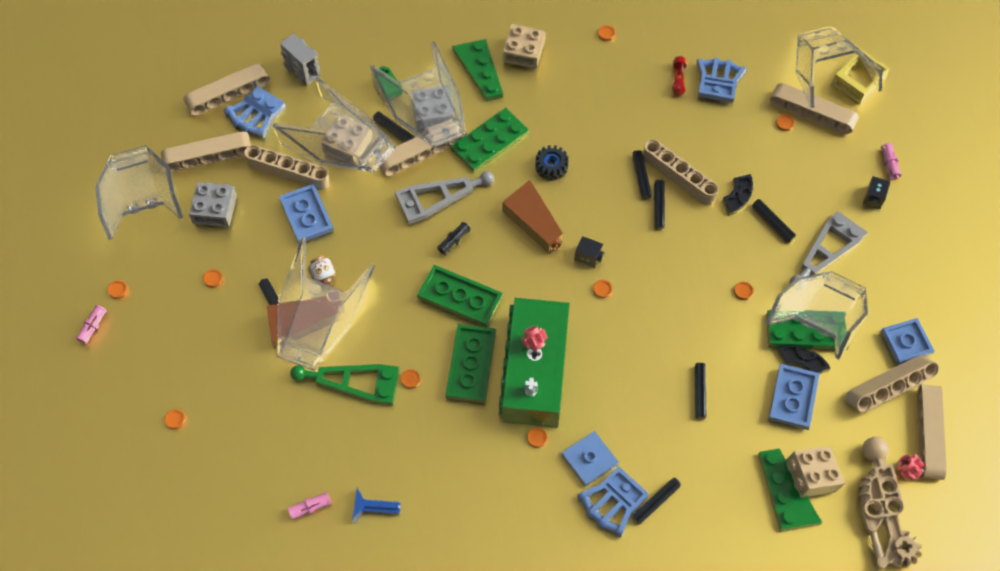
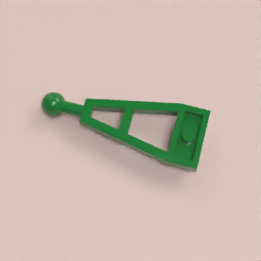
[290,364,399,406]

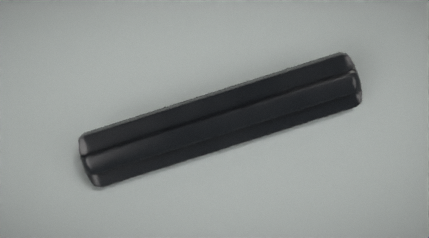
[373,111,415,142]
[632,150,652,199]
[654,179,665,230]
[752,199,796,243]
[259,278,282,305]
[695,363,707,419]
[632,478,681,525]

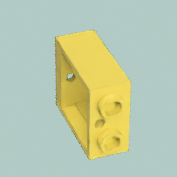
[832,49,889,104]

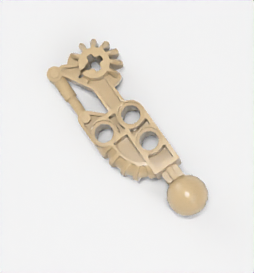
[858,436,922,570]

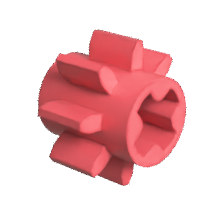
[521,326,548,351]
[897,454,925,480]

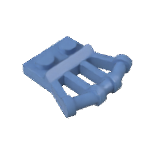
[697,57,747,103]
[224,86,286,138]
[577,466,649,537]

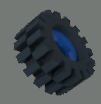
[535,145,569,181]

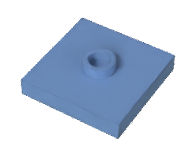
[880,318,935,365]
[561,431,619,487]

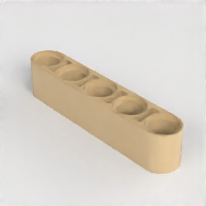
[184,63,270,116]
[770,83,859,134]
[377,121,463,176]
[161,132,251,172]
[643,139,718,205]
[244,145,330,190]
[846,355,939,412]
[917,384,947,480]

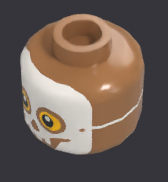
[308,256,336,286]

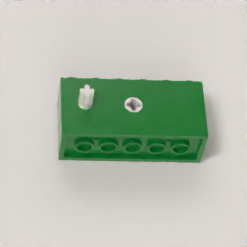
[499,298,570,428]

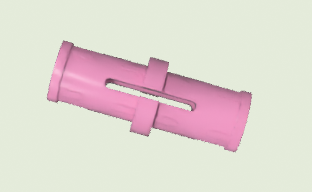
[881,143,902,180]
[76,305,107,344]
[288,492,331,520]

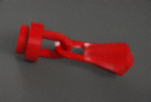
[672,56,687,95]

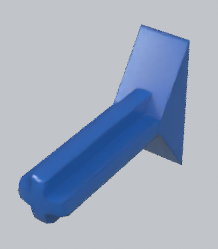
[353,488,401,523]

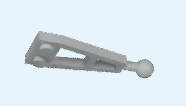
[395,171,494,224]
[789,211,868,290]

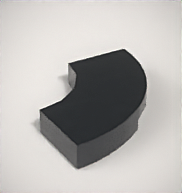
[722,174,753,216]
[777,346,831,374]

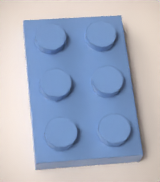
[279,184,334,244]
[768,364,820,430]

